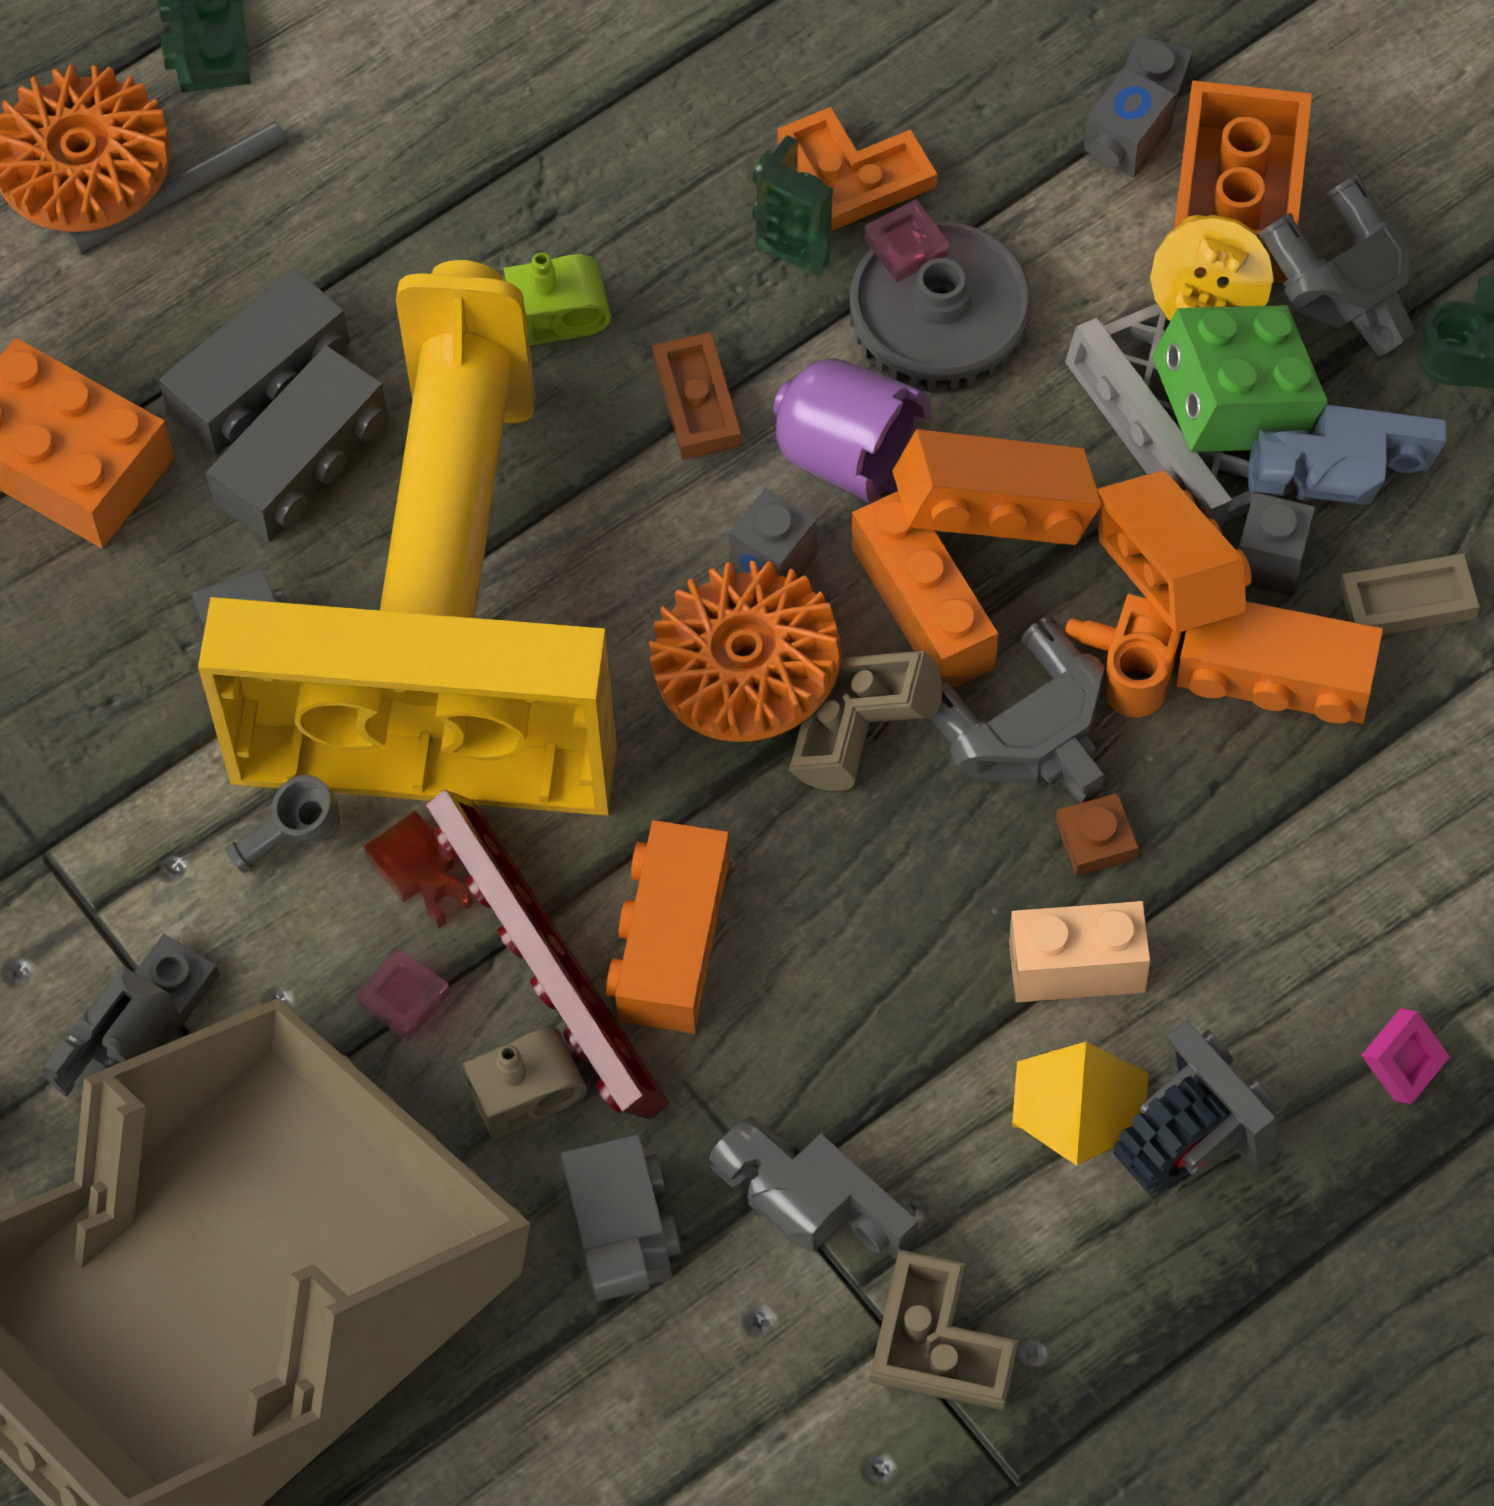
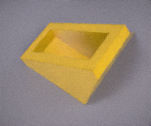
[1012,1042,1149,1166]

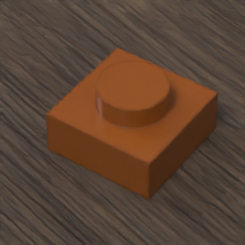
[1056,793,1138,876]

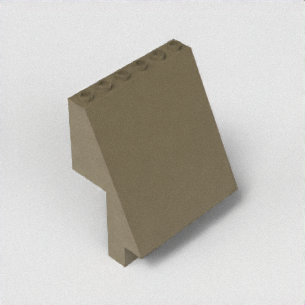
[0,998,530,1506]

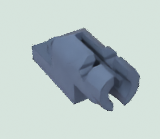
[1248,404,1446,505]

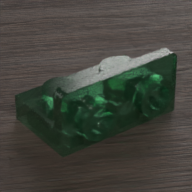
[158,0,251,92]
[752,135,833,277]

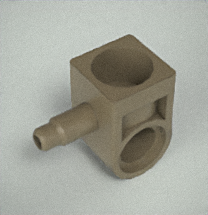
[462,1028,588,1141]

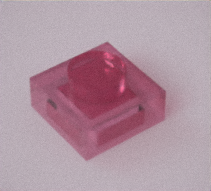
[865,199,949,283]
[356,947,450,1041]

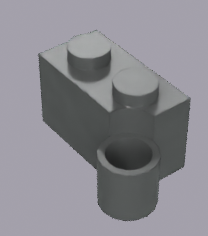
[561,1134,681,1302]

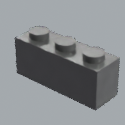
[159,267,350,455]
[206,345,388,542]

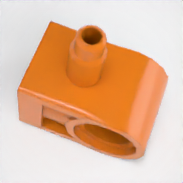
[1065,594,1186,718]

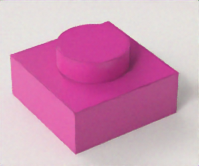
[1361,1008,1450,1104]

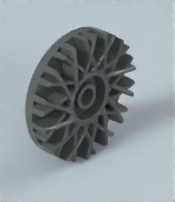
[850,221,1031,393]

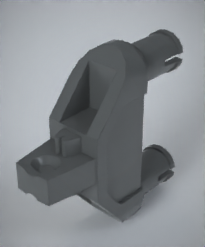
[1257,173,1416,357]
[929,616,1106,803]

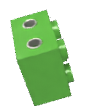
[1152,305,1328,452]

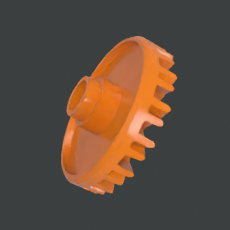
[0,65,171,232]
[649,561,842,742]

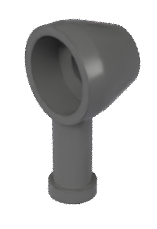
[225,775,341,873]

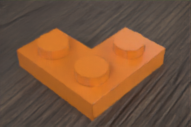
[777,107,937,232]

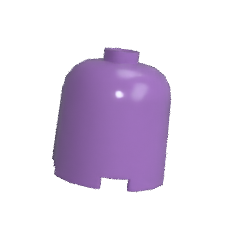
[773,358,931,504]

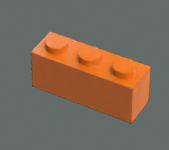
[892,429,1102,545]
[1097,470,1251,633]
[852,491,998,688]
[1176,602,1383,724]
[606,820,730,1034]

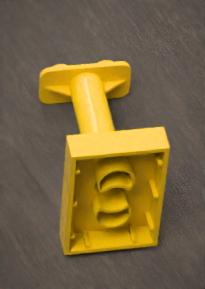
[198,260,617,816]

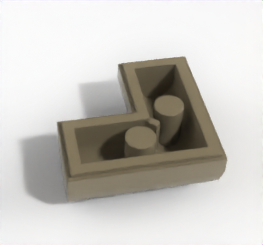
[789,651,943,791]
[870,1250,1018,1411]

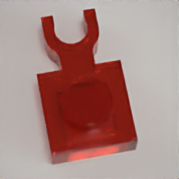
[363,810,473,928]

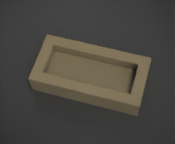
[1340,553,1480,635]

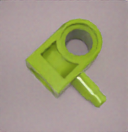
[503,252,611,346]

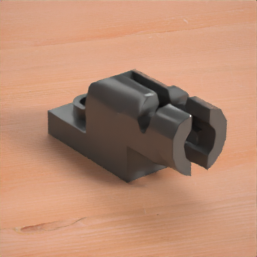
[42,934,220,1102]
[709,1117,918,1260]

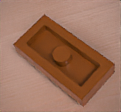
[652,332,742,460]

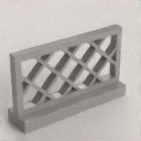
[1065,303,1294,530]

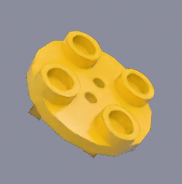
[1150,215,1274,321]

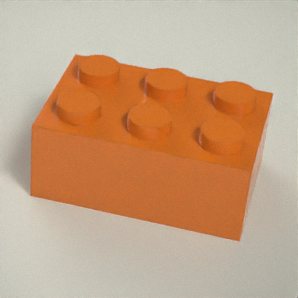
[1174,80,1312,284]
[0,337,175,549]

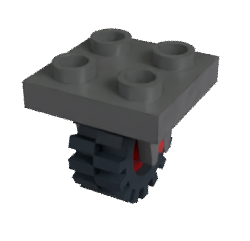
[1113,1020,1279,1195]

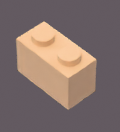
[1009,901,1150,1002]

